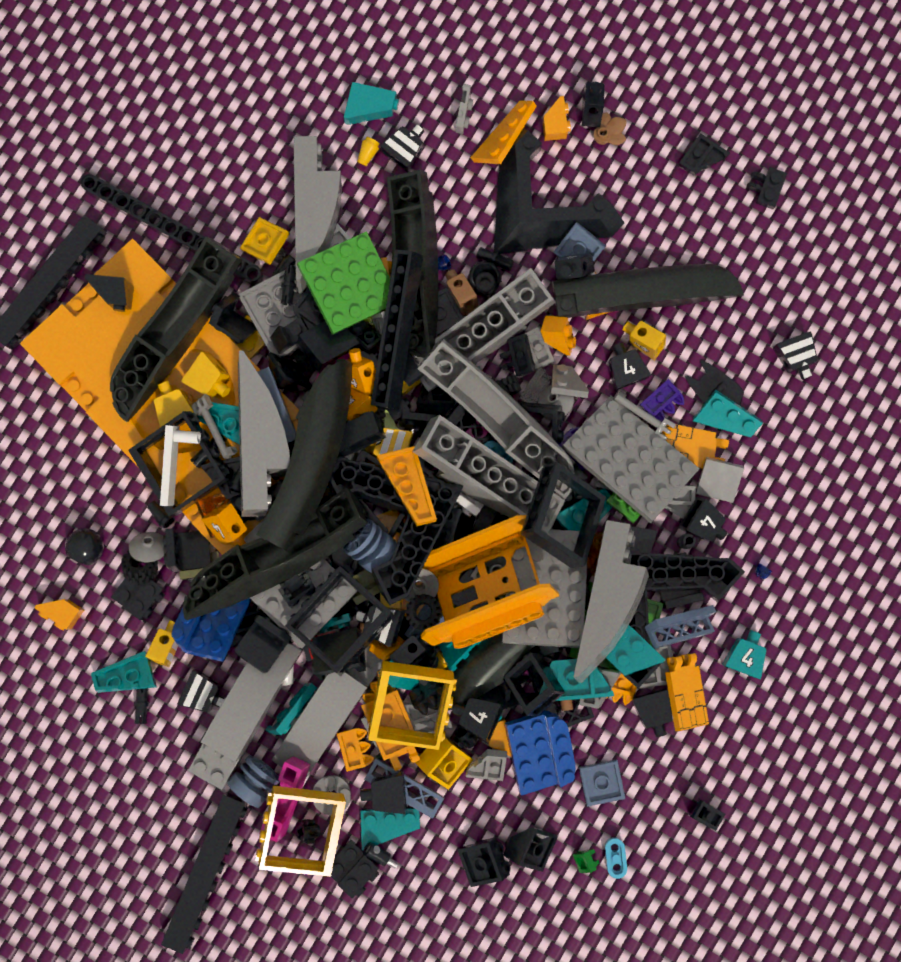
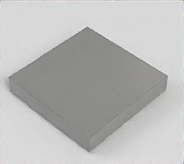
[696,457,744,503]

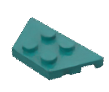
[606,625,666,676]
[539,659,614,701]

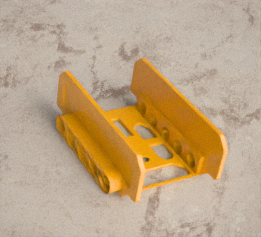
[420,515,560,649]

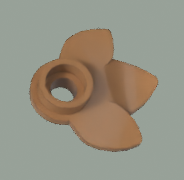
[593,112,626,145]

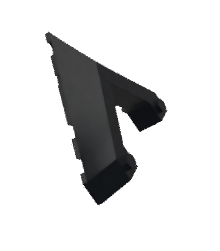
[494,129,624,255]
[329,456,463,605]
[625,552,745,689]

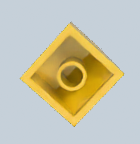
[415,736,473,790]

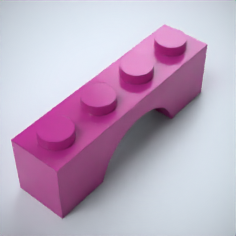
[259,756,311,842]

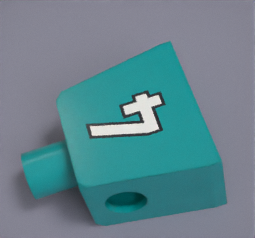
[722,630,766,679]

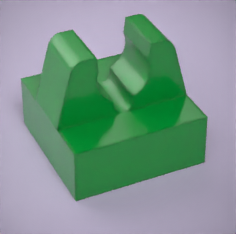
[573,849,599,873]

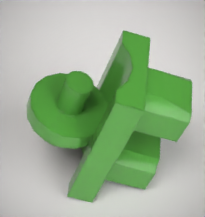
[606,492,640,523]

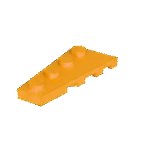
[470,101,537,164]
[377,446,437,526]

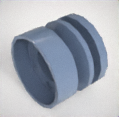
[343,519,397,573]
[227,755,280,808]

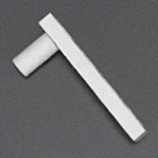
[160,425,201,506]

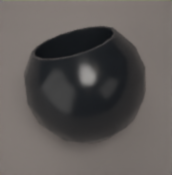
[64,528,104,565]

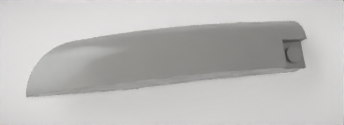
[418,338,574,500]

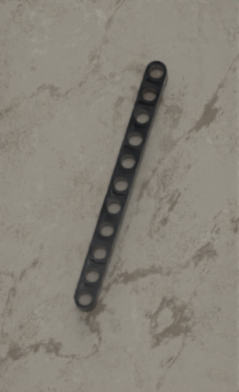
[80,174,263,285]

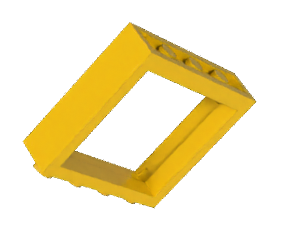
[368,661,457,750]
[255,786,346,877]

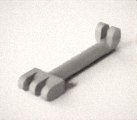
[614,391,676,440]
[191,394,237,459]

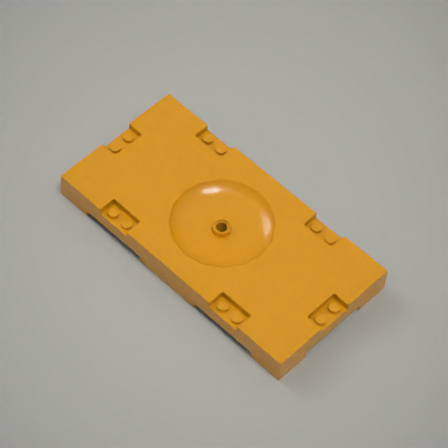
[20,238,299,555]

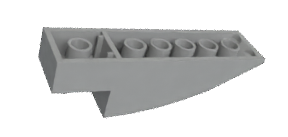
[294,136,342,294]
[412,268,556,392]
[238,350,290,517]
[412,415,565,534]
[574,520,649,683]
[272,631,387,778]
[188,643,302,790]

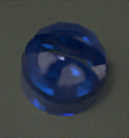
[438,254,451,271]
[755,563,772,579]

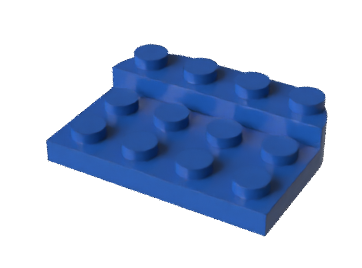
[171,598,251,662]
[505,711,576,796]

